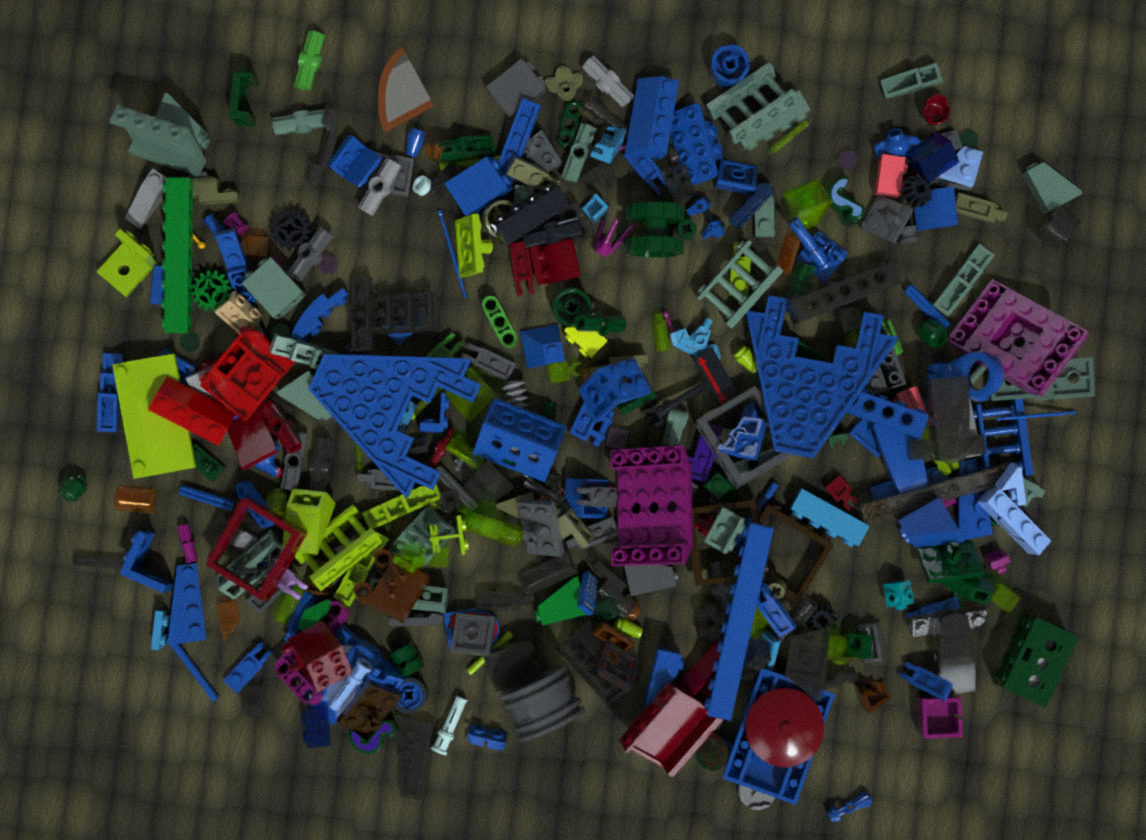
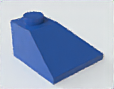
[520,324,565,369]
[565,478,609,518]

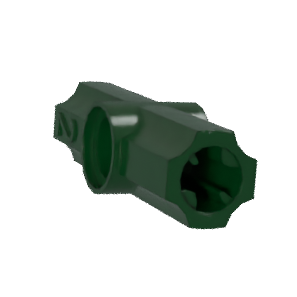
[574,311,627,336]

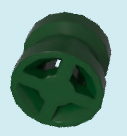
[677,219,696,240]

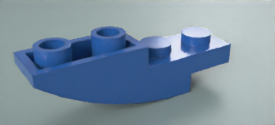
[215,228,257,303]
[291,288,350,342]

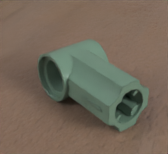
[662,408,689,446]

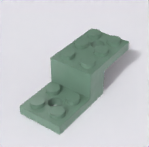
[991,357,1096,401]

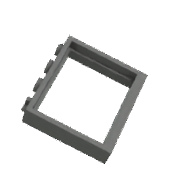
[695,386,793,489]

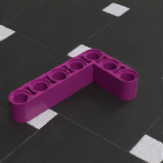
[274,601,350,705]

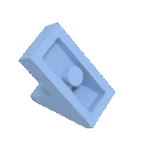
[995,462,1026,506]

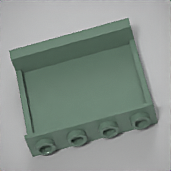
[109,105,207,177]

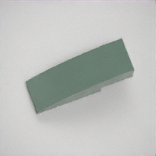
[881,63,944,99]

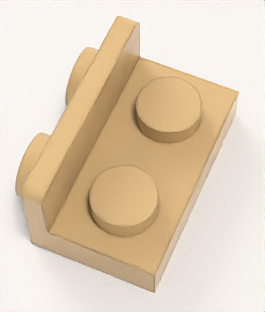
[215,291,262,333]

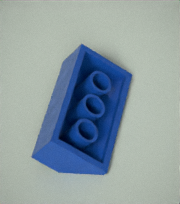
[625,76,679,160]

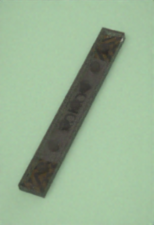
[859,462,1010,524]

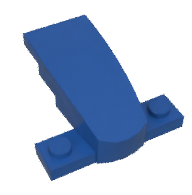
[869,414,948,501]
[308,624,400,725]

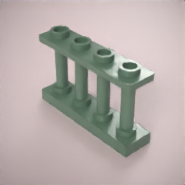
[706,62,797,144]

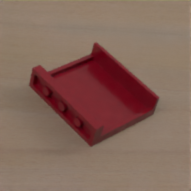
[619,682,723,777]

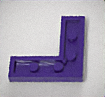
[688,423,724,483]

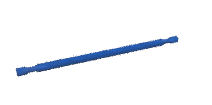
[438,210,467,298]
[995,410,1075,421]

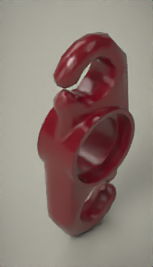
[429,427,454,468]

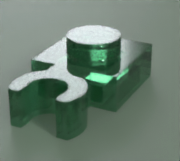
[594,598,621,622]

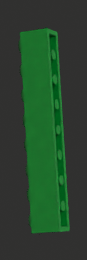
[162,177,194,334]

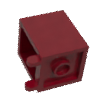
[281,621,352,692]

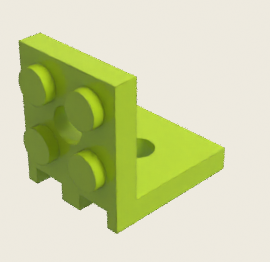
[97,229,157,298]

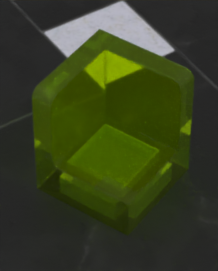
[991,583,1021,613]

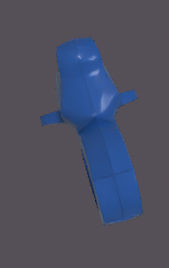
[925,352,1004,409]

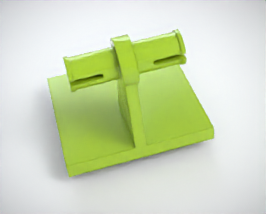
[429,515,469,555]

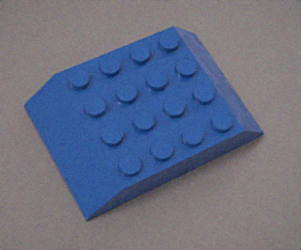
[722,667,835,805]

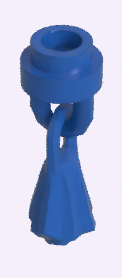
[827,792,872,823]

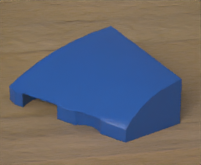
[718,416,766,460]

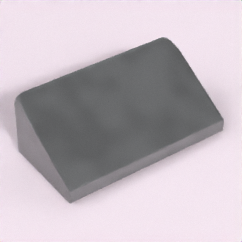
[858,621,887,663]

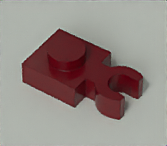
[824,475,858,510]

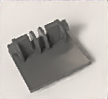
[522,130,562,172]

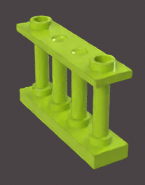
[295,505,383,591]

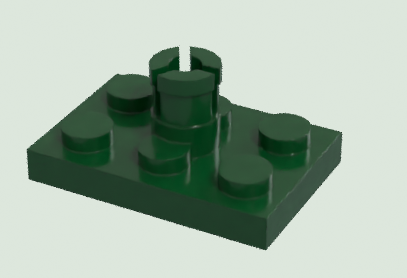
[916,541,985,584]

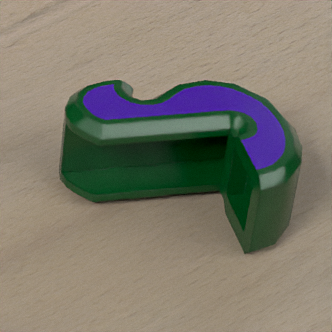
[349,717,397,754]

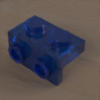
[301,706,332,748]

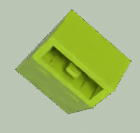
[282,489,336,555]

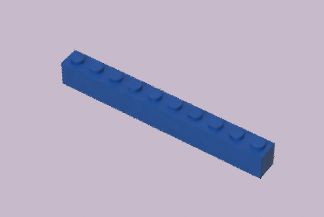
[704,522,774,721]

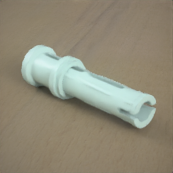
[431,696,468,755]

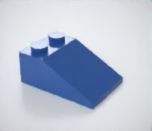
[644,646,684,707]

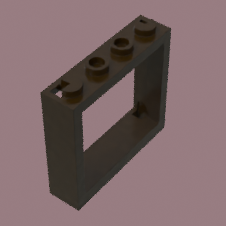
[691,500,768,587]
[730,503,834,604]

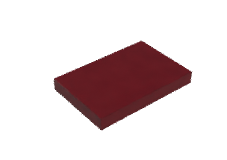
[227,407,278,470]

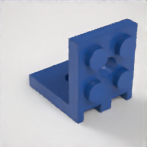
[578,358,651,423]
[120,530,175,593]

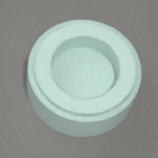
[413,175,431,196]

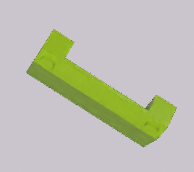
[112,354,196,479]

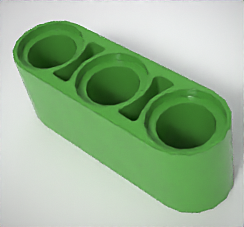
[482,296,518,348]

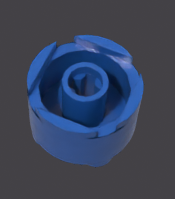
[710,45,750,88]

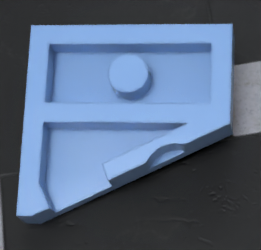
[937,146,983,188]

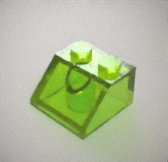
[445,367,498,422]

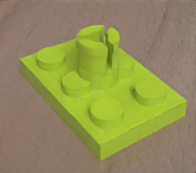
[455,214,493,278]

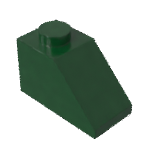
[703,472,744,512]

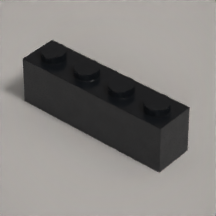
[490,184,570,246]

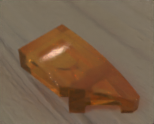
[242,235,269,257]
[216,599,240,641]

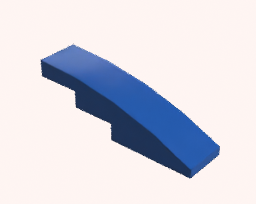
[97,352,124,432]

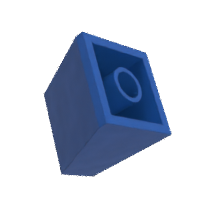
[445,157,514,216]
[898,498,965,548]

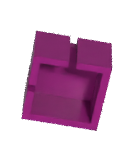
[917,695,963,739]

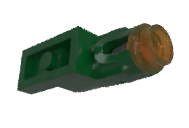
[426,135,496,162]

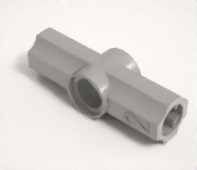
[582,55,634,108]
[358,158,402,216]

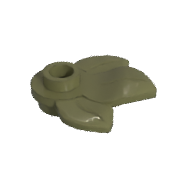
[545,65,583,101]

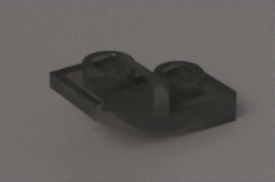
[214,516,258,551]

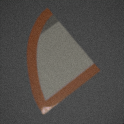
[378,47,434,133]

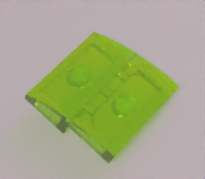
[445,435,487,470]

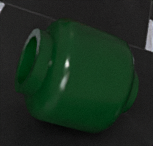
[918,319,948,347]
[58,474,87,502]

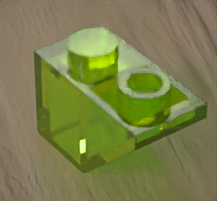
[465,511,504,541]

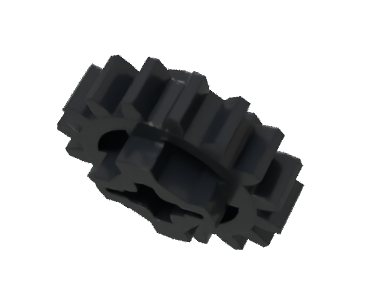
[270,209,312,251]

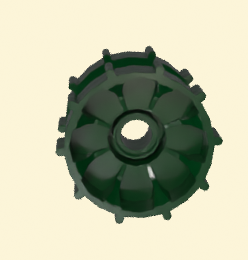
[626,202,684,258]

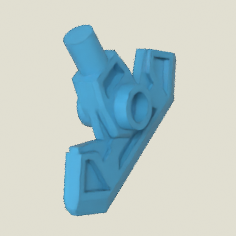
[670,317,721,360]

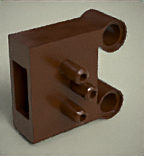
[354,549,429,623]

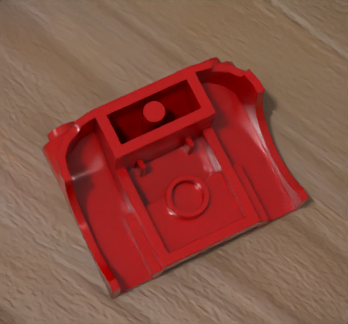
[199,326,295,422]

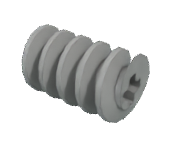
[502,380,529,409]

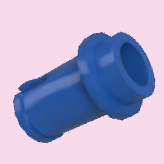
[203,214,226,238]

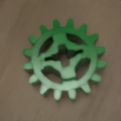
[191,270,233,312]

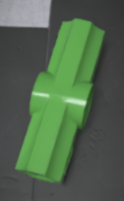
[294,31,325,91]

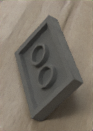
[517,499,564,557]

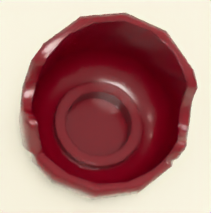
[921,94,951,126]

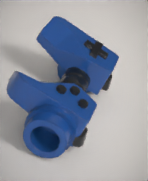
[687,197,725,239]

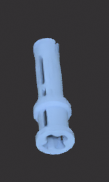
[328,658,373,711]

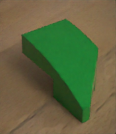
[298,599,331,631]

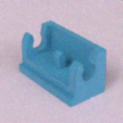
[591,126,626,164]

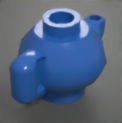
[874,129,920,157]

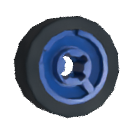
[395,675,428,714]

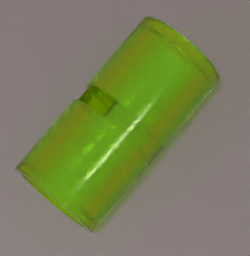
[273,584,306,625]

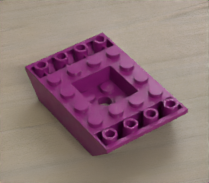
[947,279,1090,396]

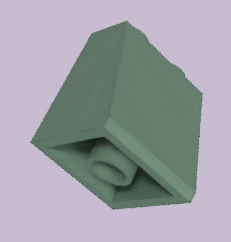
[155,93,210,153]
[242,258,307,320]

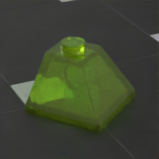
[783,180,833,229]

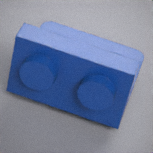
[327,134,382,187]

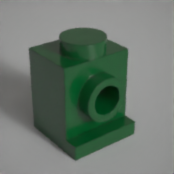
[846,629,873,659]

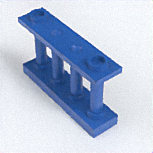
[972,399,1034,476]

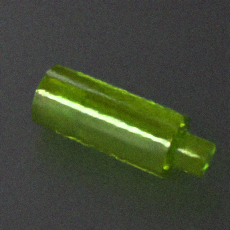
[653,313,670,352]

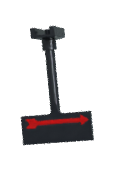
[640,348,739,427]

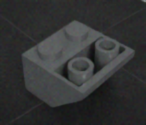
[864,347,906,395]

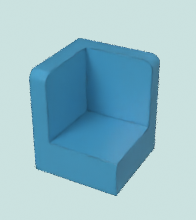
[581,193,609,224]

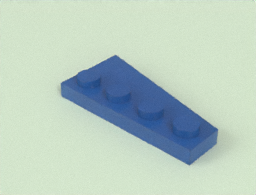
[956,459,993,540]
[167,563,206,645]

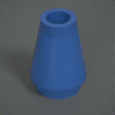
[406,128,426,158]

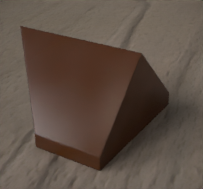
[849,674,891,713]

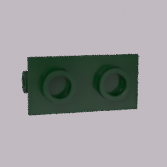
[785,261,815,303]

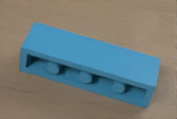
[788,489,870,547]

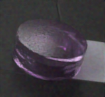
[838,150,858,170]
[318,255,338,275]

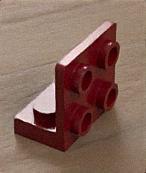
[530,239,581,285]

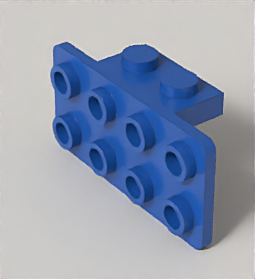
[670,103,723,187]

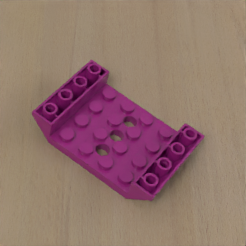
[611,445,693,566]

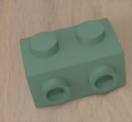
[704,507,746,554]

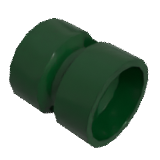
[390,642,425,678]

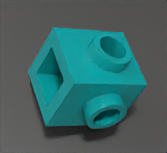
[883,580,914,610]

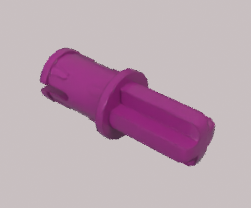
[177,524,198,563]

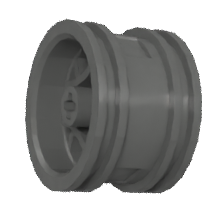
[498,665,585,742]

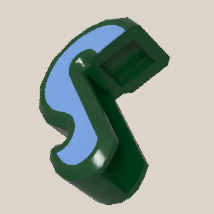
[826,176,865,223]

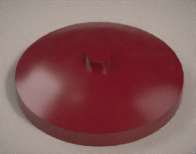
[745,687,824,767]

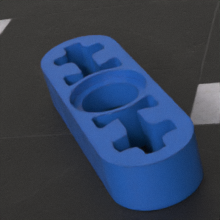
[236,480,274,529]

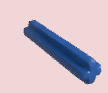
[904,284,950,328]
[179,485,235,511]

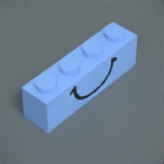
[977,487,1051,555]

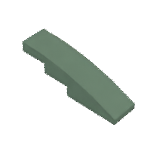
[933,244,995,317]
[269,333,341,369]

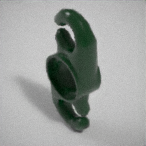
[557,101,582,148]

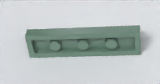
[215,530,283,600]

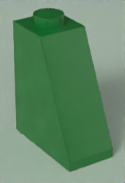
[535,576,586,625]

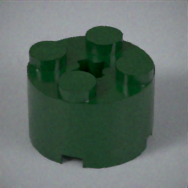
[553,288,592,328]

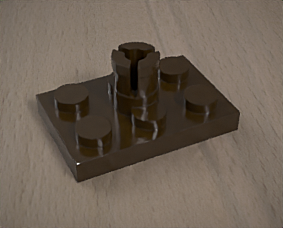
[336,680,402,735]

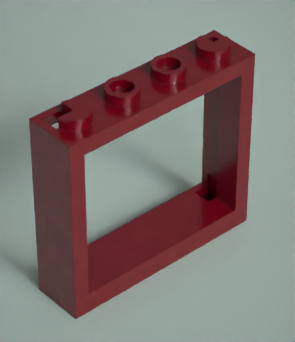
[206,497,308,601]

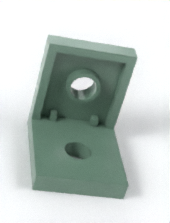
[388,506,457,571]

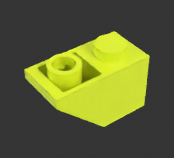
[564,327,608,358]

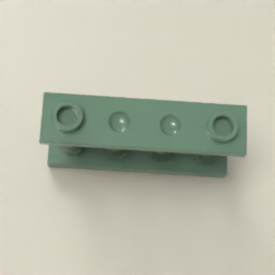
[697,240,783,328]

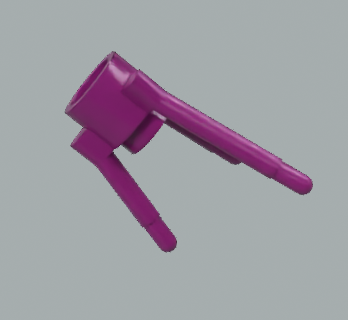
[593,218,635,258]

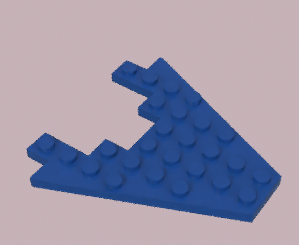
[746,296,898,459]
[308,354,482,498]

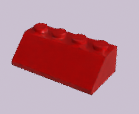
[148,376,236,446]

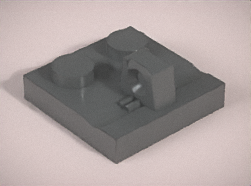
[860,195,913,244]
[450,613,496,657]

